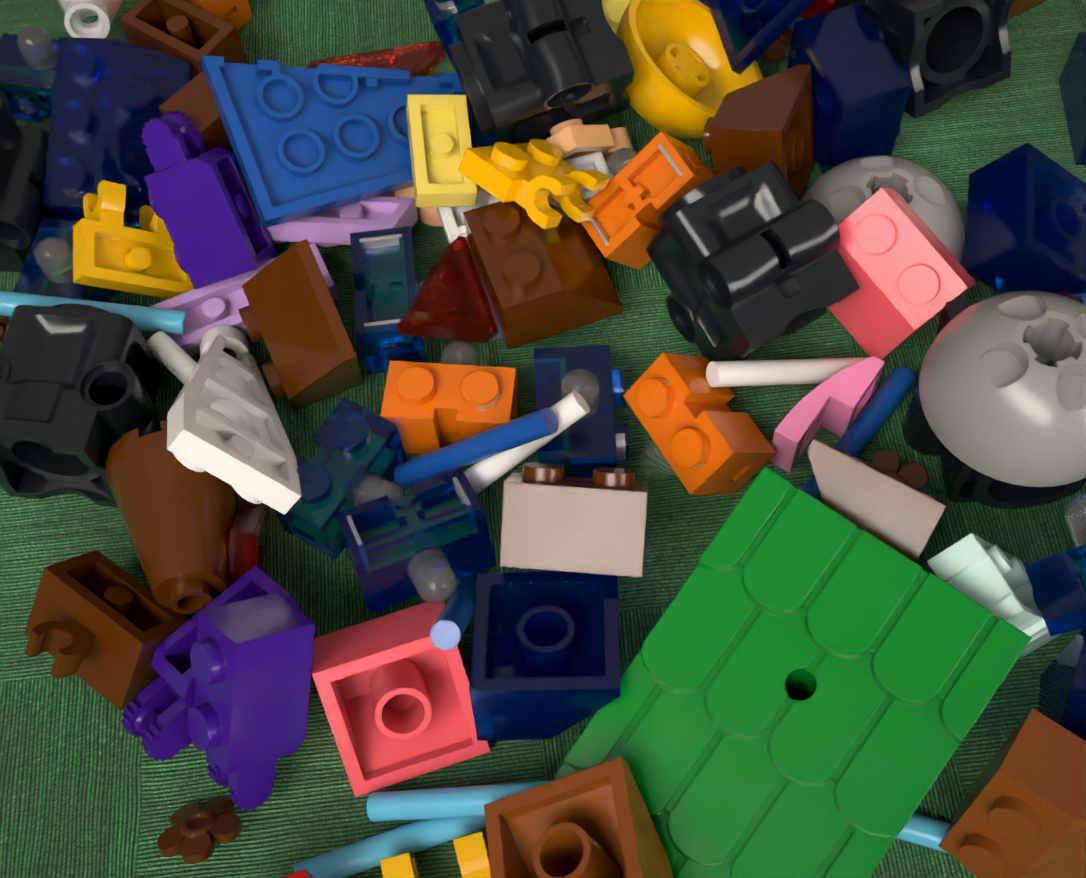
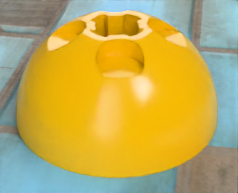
[616,0,763,139]

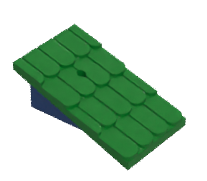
[552,466,1032,878]

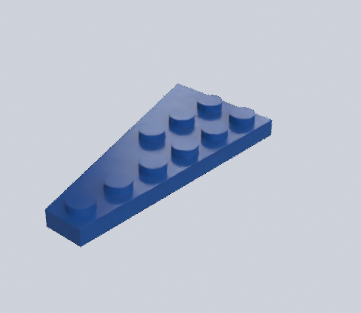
[201,55,545,229]

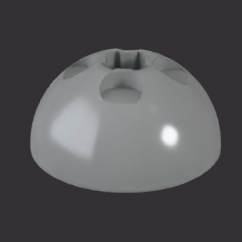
[799,155,965,264]
[919,290,1086,487]

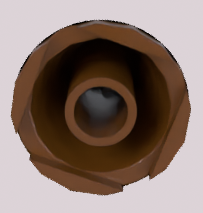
[105,420,237,614]

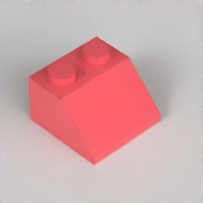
[828,187,977,360]
[312,597,491,797]

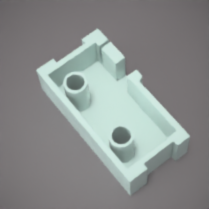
[927,533,1065,657]

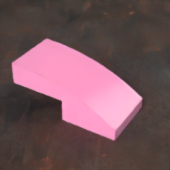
[769,356,885,473]

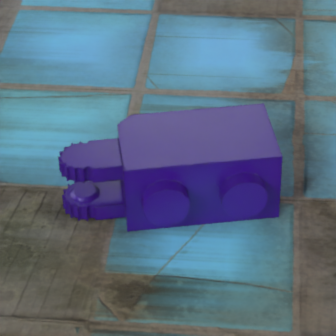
[140,110,277,289]
[121,565,318,762]
[187,592,315,812]

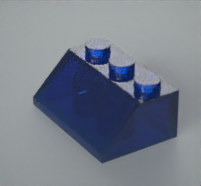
[42,37,194,226]

